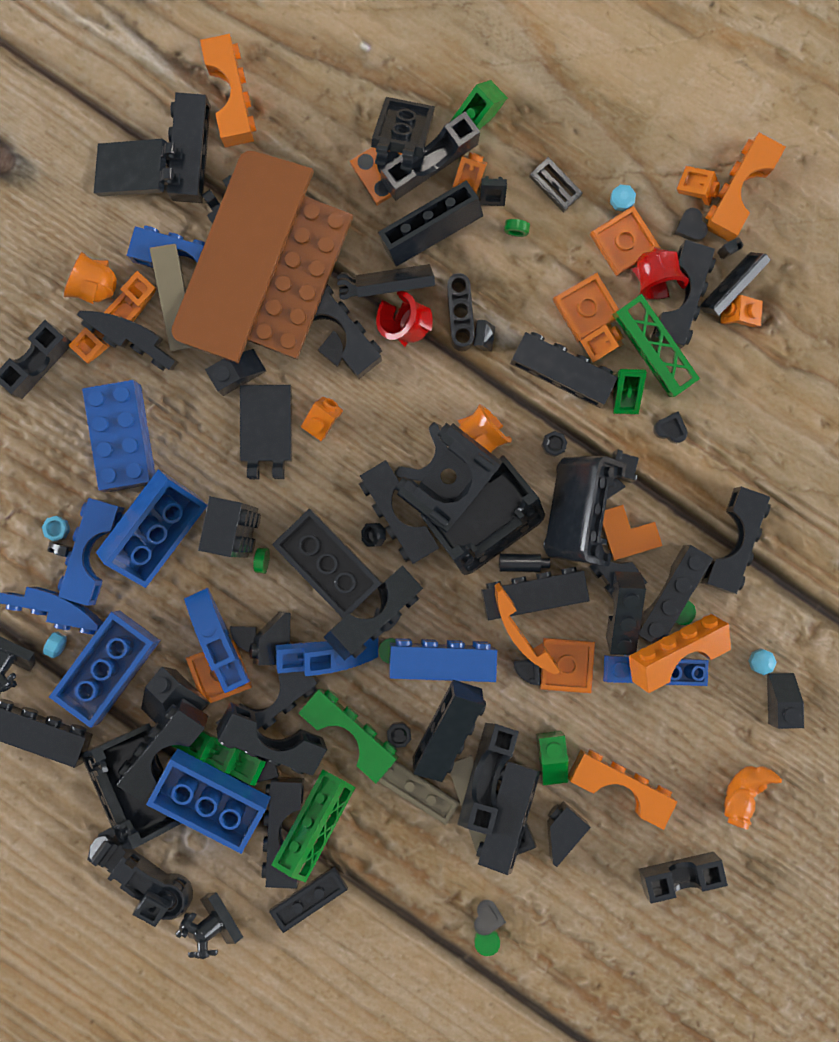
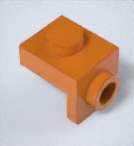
[720,295,763,327]
[301,397,343,441]

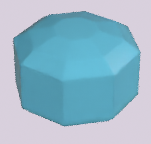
[610,184,636,211]
[42,516,70,541]
[43,632,67,658]
[748,649,777,675]

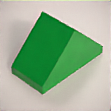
[613,369,647,414]

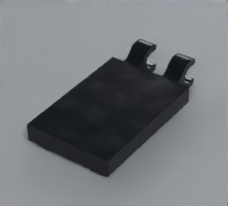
[371,97,435,171]
[94,138,183,196]
[337,264,435,300]
[240,385,292,480]

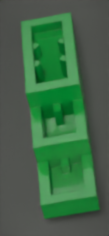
[172,730,266,786]

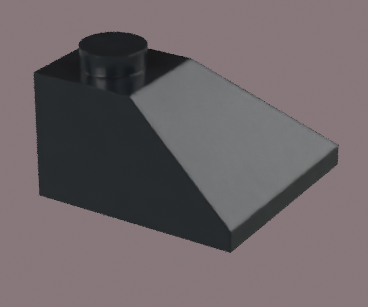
[141,666,210,725]

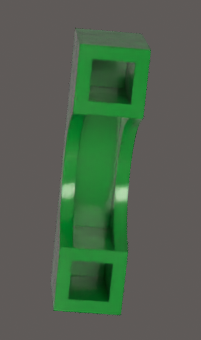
[298,689,399,784]

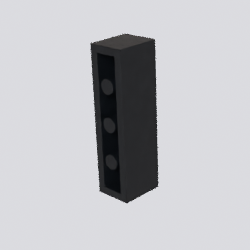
[164,92,211,203]
[378,180,483,267]
[510,332,618,408]
[481,567,590,621]
[412,680,486,782]
[0,699,93,768]
[476,762,541,875]

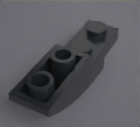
[77,311,178,371]

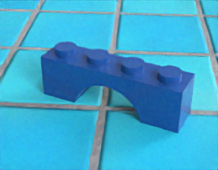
[126,226,205,268]
[58,498,125,606]

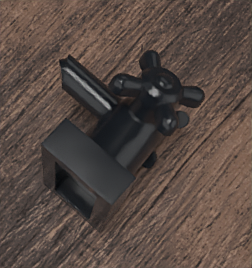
[0,636,36,694]
[176,892,243,959]

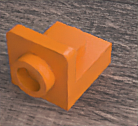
[452,152,487,194]
[677,166,720,206]
[580,323,624,363]

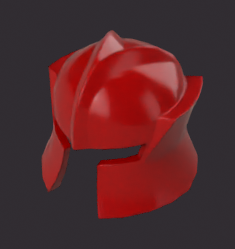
[631,247,689,300]
[376,291,433,347]

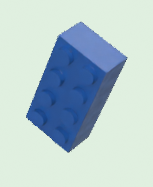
[82,380,155,492]
[96,469,207,588]
[49,610,161,728]
[389,638,497,682]
[146,749,270,854]

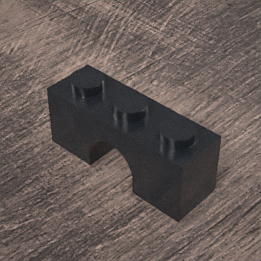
[0,320,72,399]
[606,571,646,655]
[639,852,728,904]

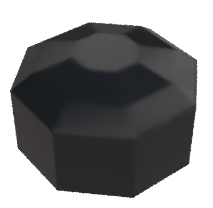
[541,431,568,457]
[361,523,386,547]
[387,722,411,748]

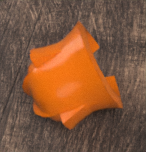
[64,252,117,304]
[457,404,512,453]

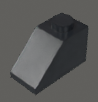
[205,349,266,396]
[249,612,291,665]
[767,673,804,729]
[547,801,591,867]

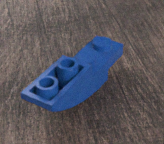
[0,586,103,634]
[184,588,250,693]
[276,637,379,676]
[603,655,709,686]

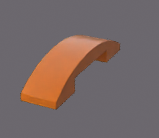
[68,271,157,364]
[495,583,560,675]

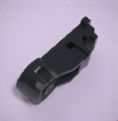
[87,827,193,920]

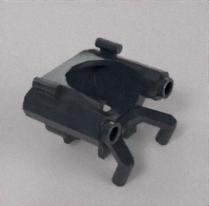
[394,422,502,533]

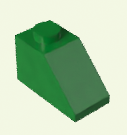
[451,80,508,130]
[536,731,568,786]

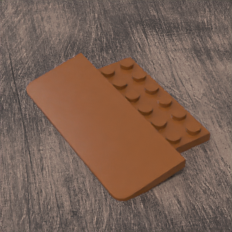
[172,151,353,363]

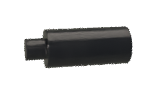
[499,553,551,572]

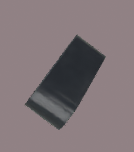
[447,273,475,351]

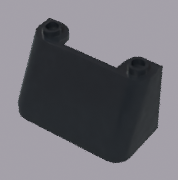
[420,455,545,575]
[543,456,627,567]
[82,723,182,849]

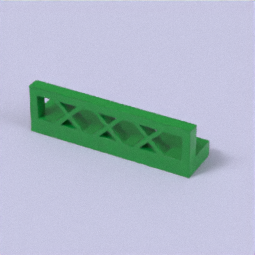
[612,294,700,397]
[271,770,356,883]

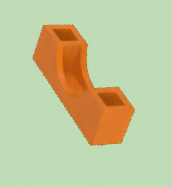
[200,34,257,148]
[705,132,786,242]
[629,614,731,693]
[568,749,677,830]

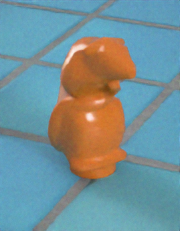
[724,766,782,830]

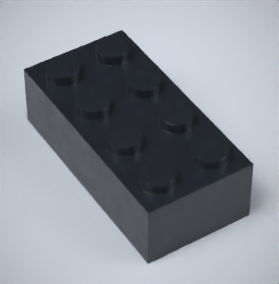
[198,496,261,558]
[272,508,383,618]

